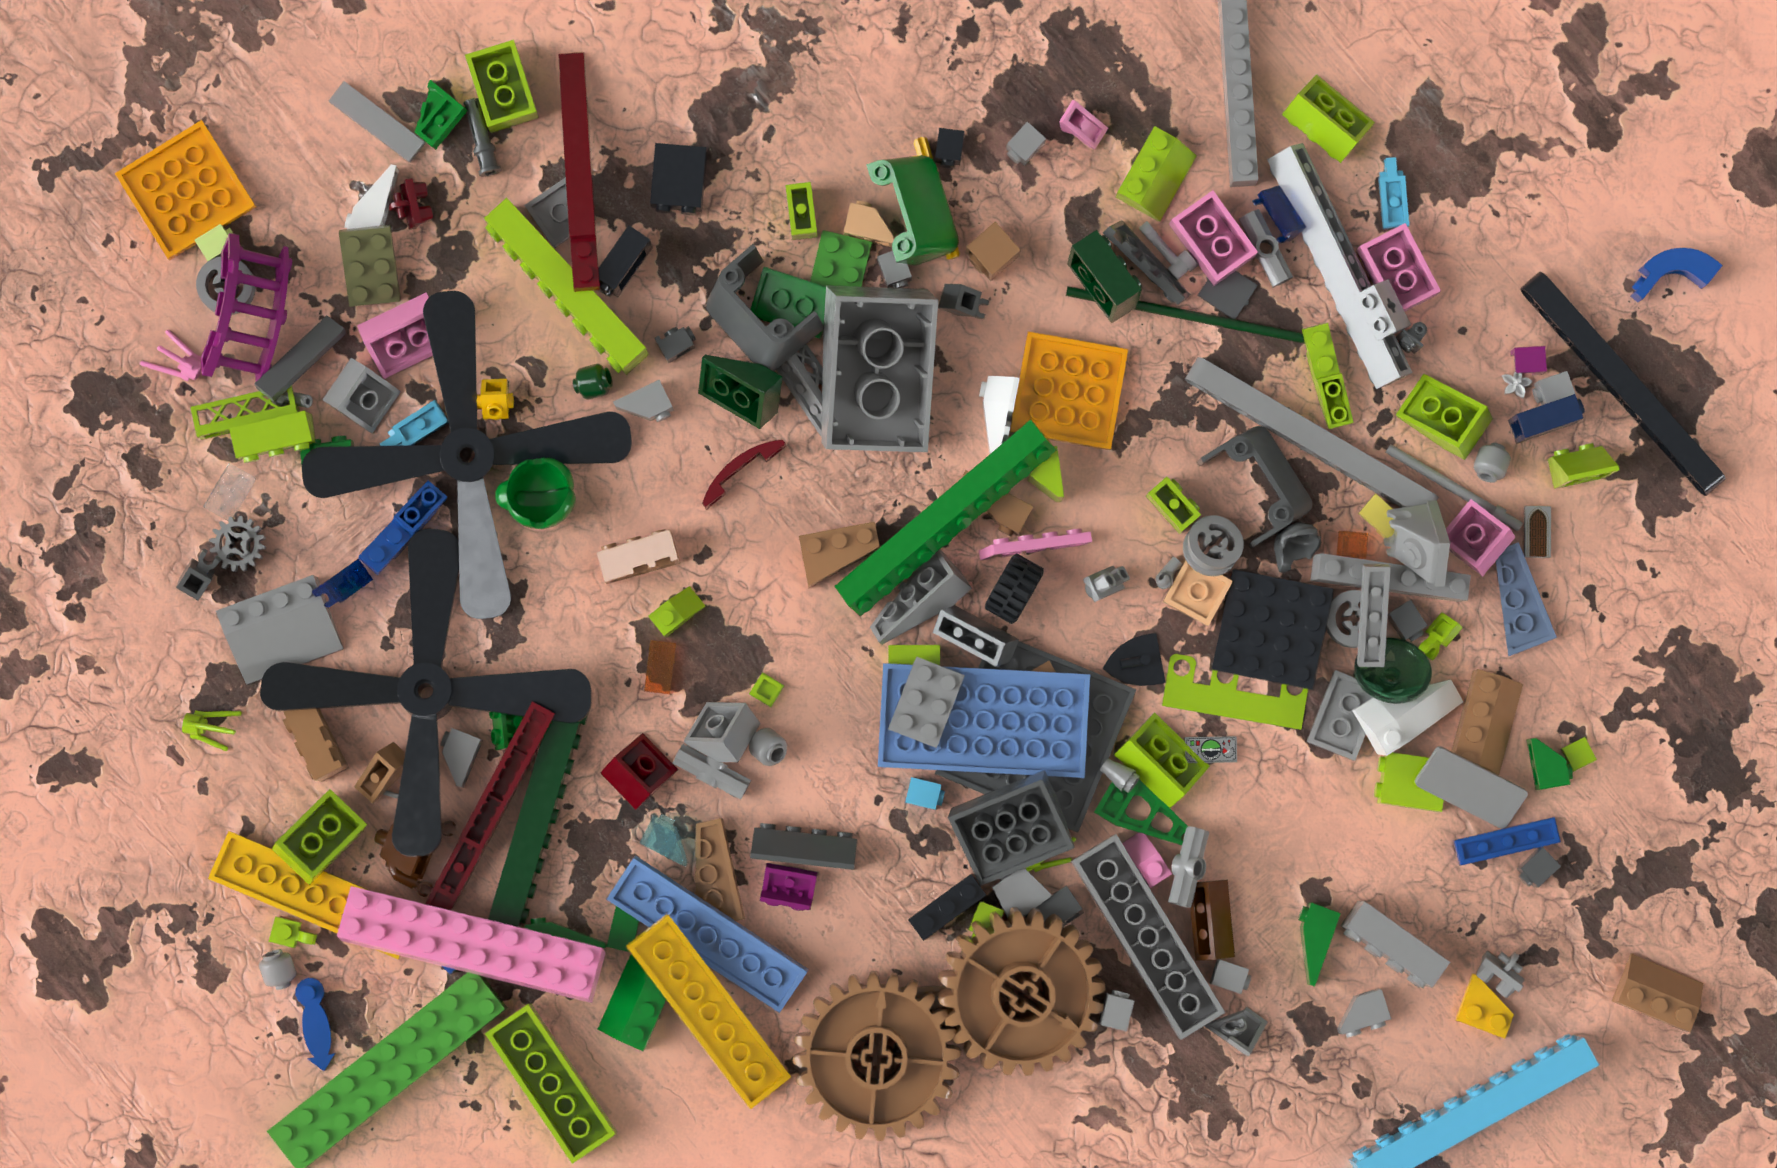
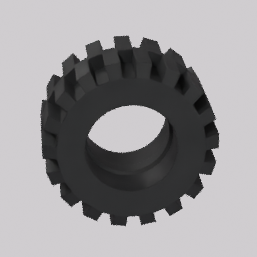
[985,553,1044,624]

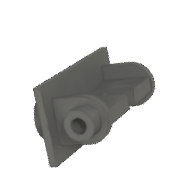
[1396,322,1427,354]

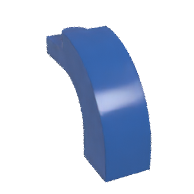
[1630,248,1723,302]

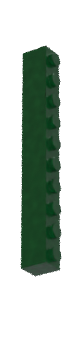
[488,713,589,928]

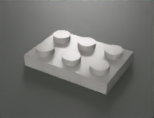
[888,656,965,748]
[1306,670,1383,761]

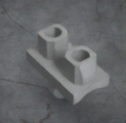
[1083,565,1130,602]
[1477,951,1524,998]

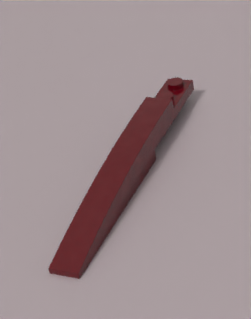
[558,52,600,292]
[425,701,555,911]

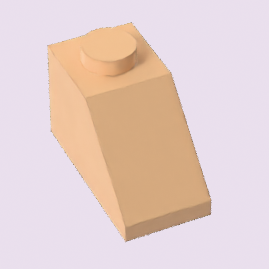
[844,201,895,247]

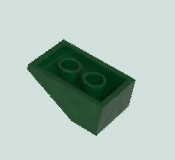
[698,354,783,429]

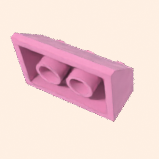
[357,293,433,379]

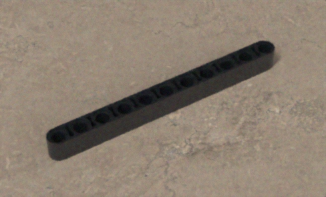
[1520,271,1726,496]

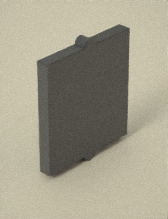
[1197,271,1258,319]

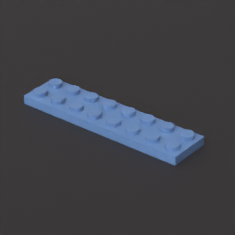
[606,855,809,1013]

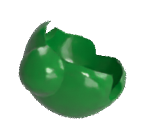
[495,458,576,529]

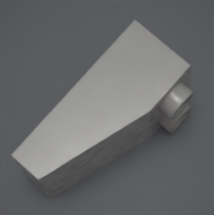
[821,285,938,452]

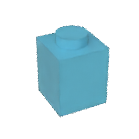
[905,777,945,810]

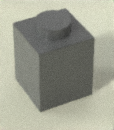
[1387,600,1428,642]
[1516,847,1561,887]

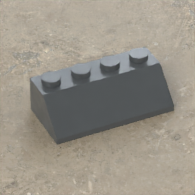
[750,823,857,870]

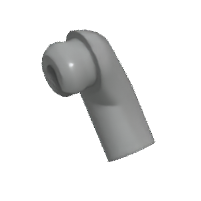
[273,391,313,408]

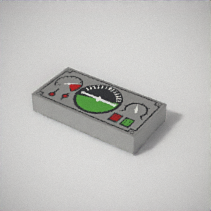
[1184,736,1237,763]

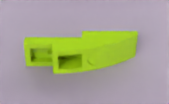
[1302,322,1354,429]

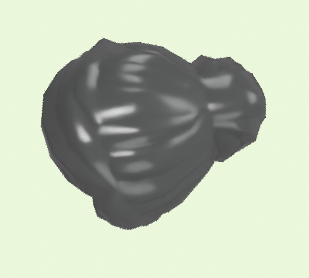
[1274,522,1322,573]

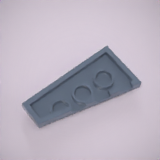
[1496,542,1557,657]

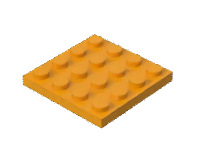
[114,120,256,261]
[1010,331,1128,450]

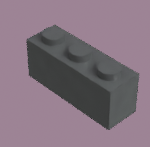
[933,606,1019,667]

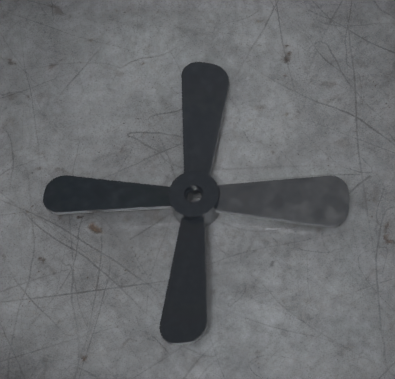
[302,291,632,619]
[260,529,592,856]

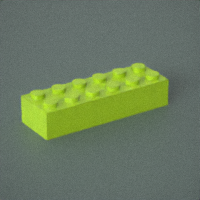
[485,1003,617,1164]

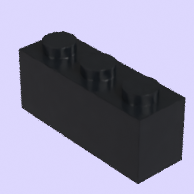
[908,874,986,941]

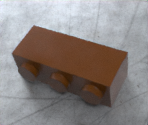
[1190,880,1235,961]

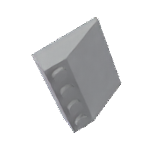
[216,575,344,685]

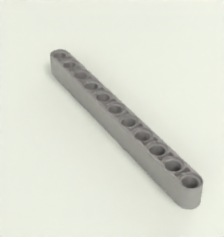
[1185,357,1439,508]

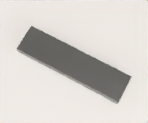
[254,316,346,402]

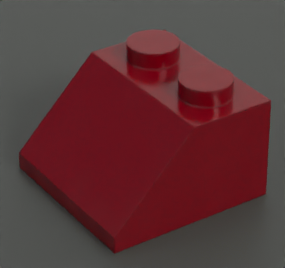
[600,733,679,810]

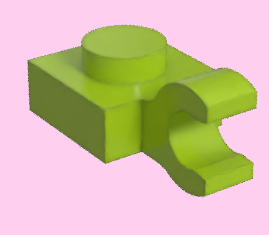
[1419,612,1462,660]
[269,916,317,948]

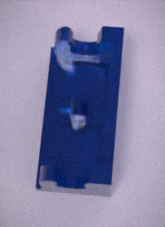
[1252,185,1306,244]
[312,558,373,607]

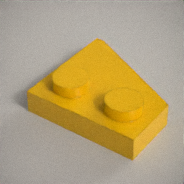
[1455,973,1514,1039]

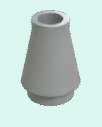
[1100,758,1140,793]

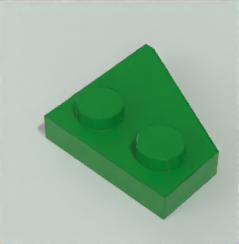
[415,80,468,150]

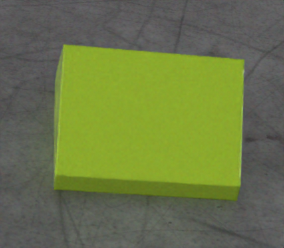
[1028,446,1064,502]

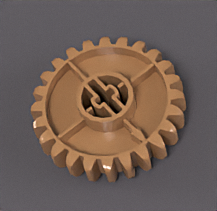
[937,907,1106,1076]
[793,971,961,1141]

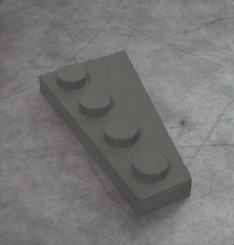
[1103,220,1191,305]

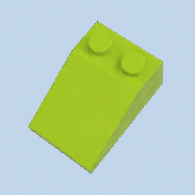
[1396,374,1493,460]
[1547,443,1619,489]

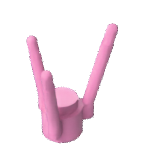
[140,330,202,382]

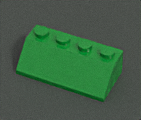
[597,934,667,1051]

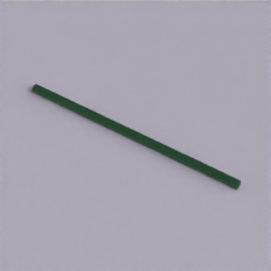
[1066,286,1305,344]

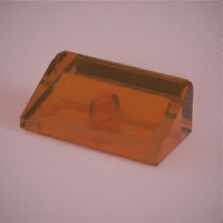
[1337,531,1368,560]

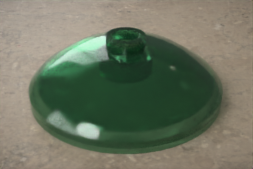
[1354,638,1432,704]

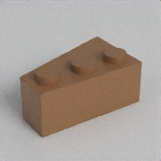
[799,522,880,588]
[283,709,349,782]

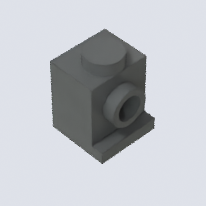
[655,326,696,363]

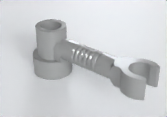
[1139,221,1198,280]

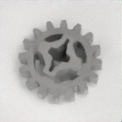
[209,516,267,572]

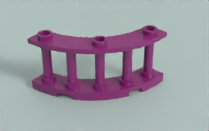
[201,233,292,381]

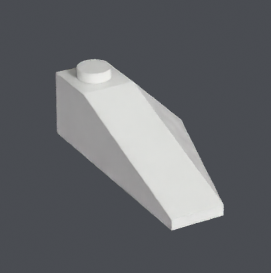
[979,376,1020,454]
[1352,680,1464,756]

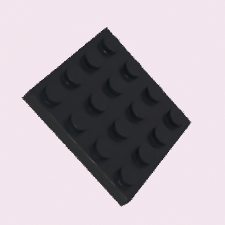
[1212,569,1334,690]

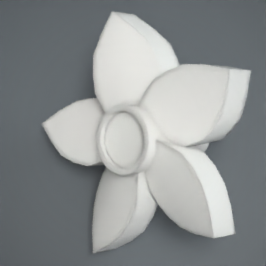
[1502,372,1532,398]

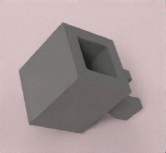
[938,284,989,319]
[176,548,220,601]

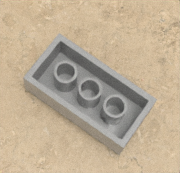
[1340,901,1450,988]

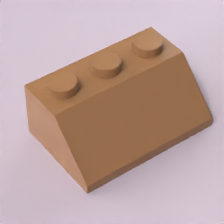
[1612,953,1703,1032]

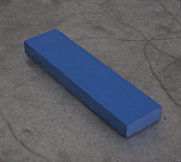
[1453,817,1561,866]

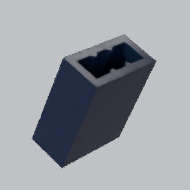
[1508,394,1585,444]

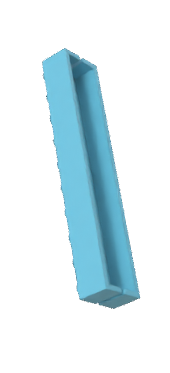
[1349,1034,1599,1168]

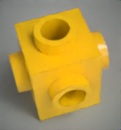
[477,379,514,420]

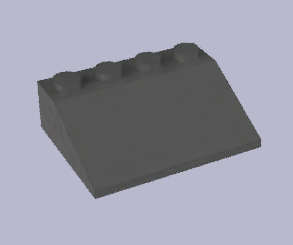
[948,770,1075,886]

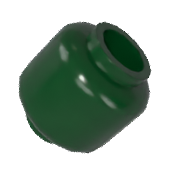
[573,363,613,400]

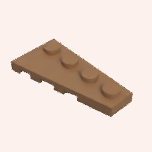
[695,818,745,921]

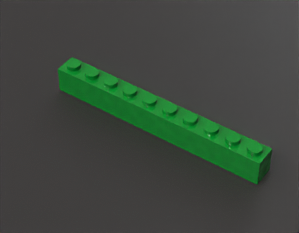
[834,420,1056,617]

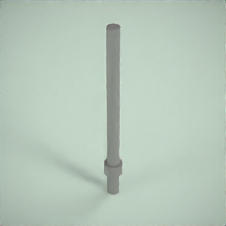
[1385,444,1523,531]

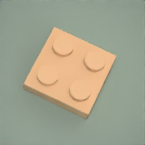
[1163,560,1233,627]

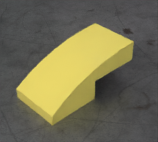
[1358,494,1394,538]

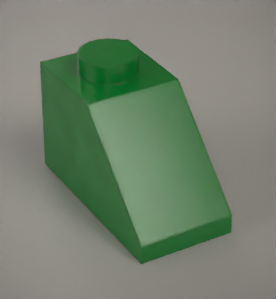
[1526,738,1573,790]

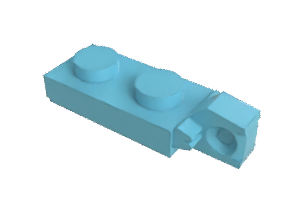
[1378,157,1409,229]
[380,400,449,446]

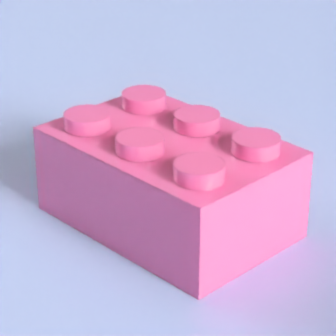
[1169,190,1258,286]
[1356,223,1441,311]

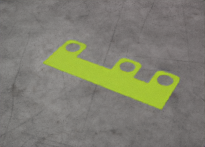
[1162,654,1308,730]

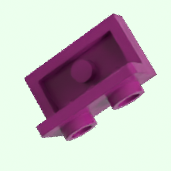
[760,863,818,911]

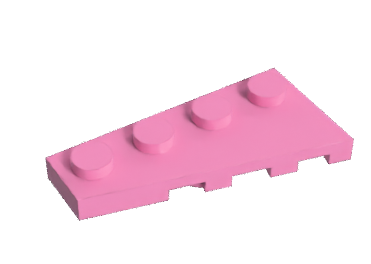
[979,528,1092,560]

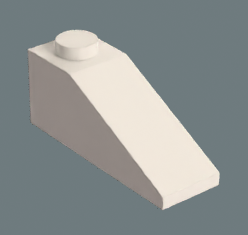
[345,164,399,229]

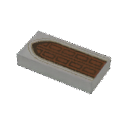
[1524,506,1551,558]

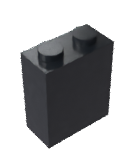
[650,143,707,215]

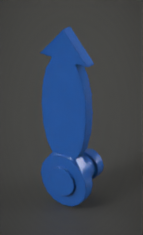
[296,978,336,1071]

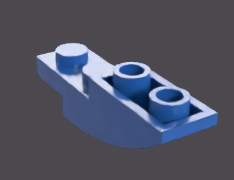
[358,480,447,575]

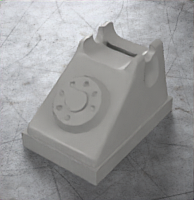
[1383,501,1450,587]

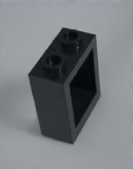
[599,225,653,297]

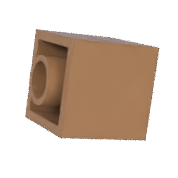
[965,221,1021,281]

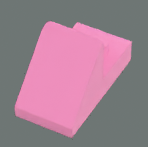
[1059,100,1108,149]

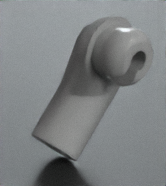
[1155,556,1183,589]

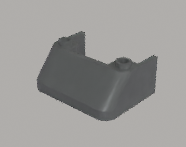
[706,244,824,371]
[1197,426,1312,549]

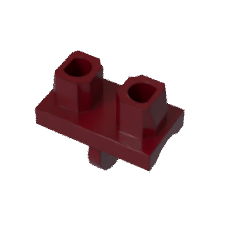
[388,178,433,230]

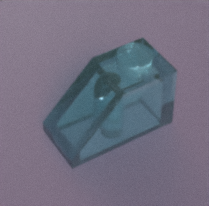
[640,814,689,867]

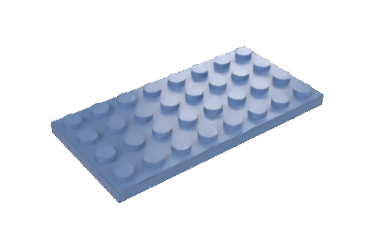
[878,663,1090,778]

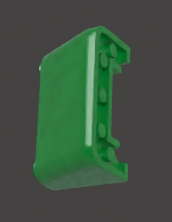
[866,155,959,266]

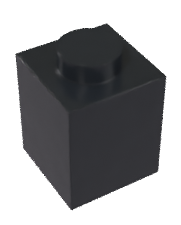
[935,128,964,168]

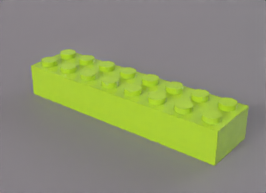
[484,197,649,375]

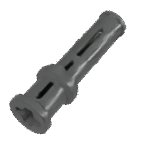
[464,98,501,177]

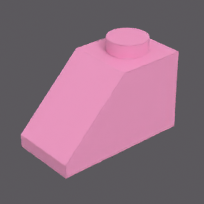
[1122,833,1172,888]

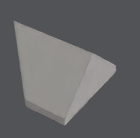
[1205,1007,1267,1056]

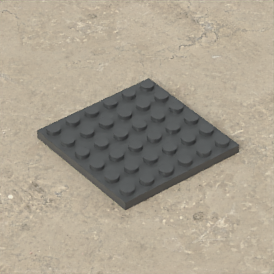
[935,641,1136,833]

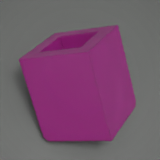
[1510,346,1547,375]

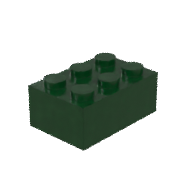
[1067,230,1142,324]

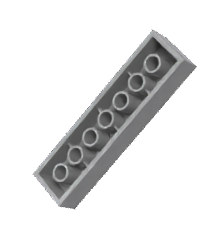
[1071,834,1225,1040]

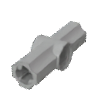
[1239,209,1293,287]
[673,744,751,799]
[1168,826,1209,908]

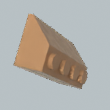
[1451,669,1523,775]

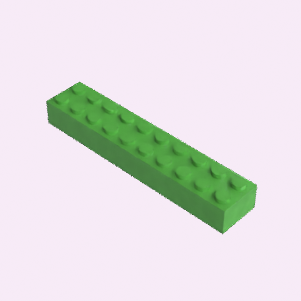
[267,972,508,1168]

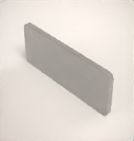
[1415,746,1528,829]

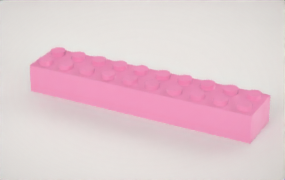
[337,886,606,1003]

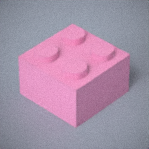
[1446,499,1515,577]

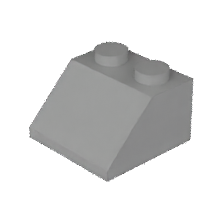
[323,358,401,433]
[684,702,760,762]

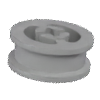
[196,256,256,315]
[1183,515,1244,576]
[1326,590,1361,648]

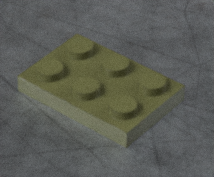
[339,225,401,307]

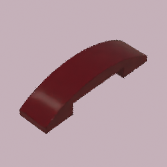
[702,440,786,510]

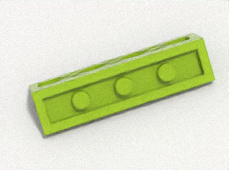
[190,385,300,440]

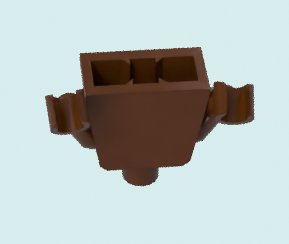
[374,821,456,897]

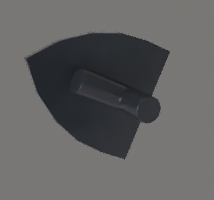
[1102,633,1166,686]

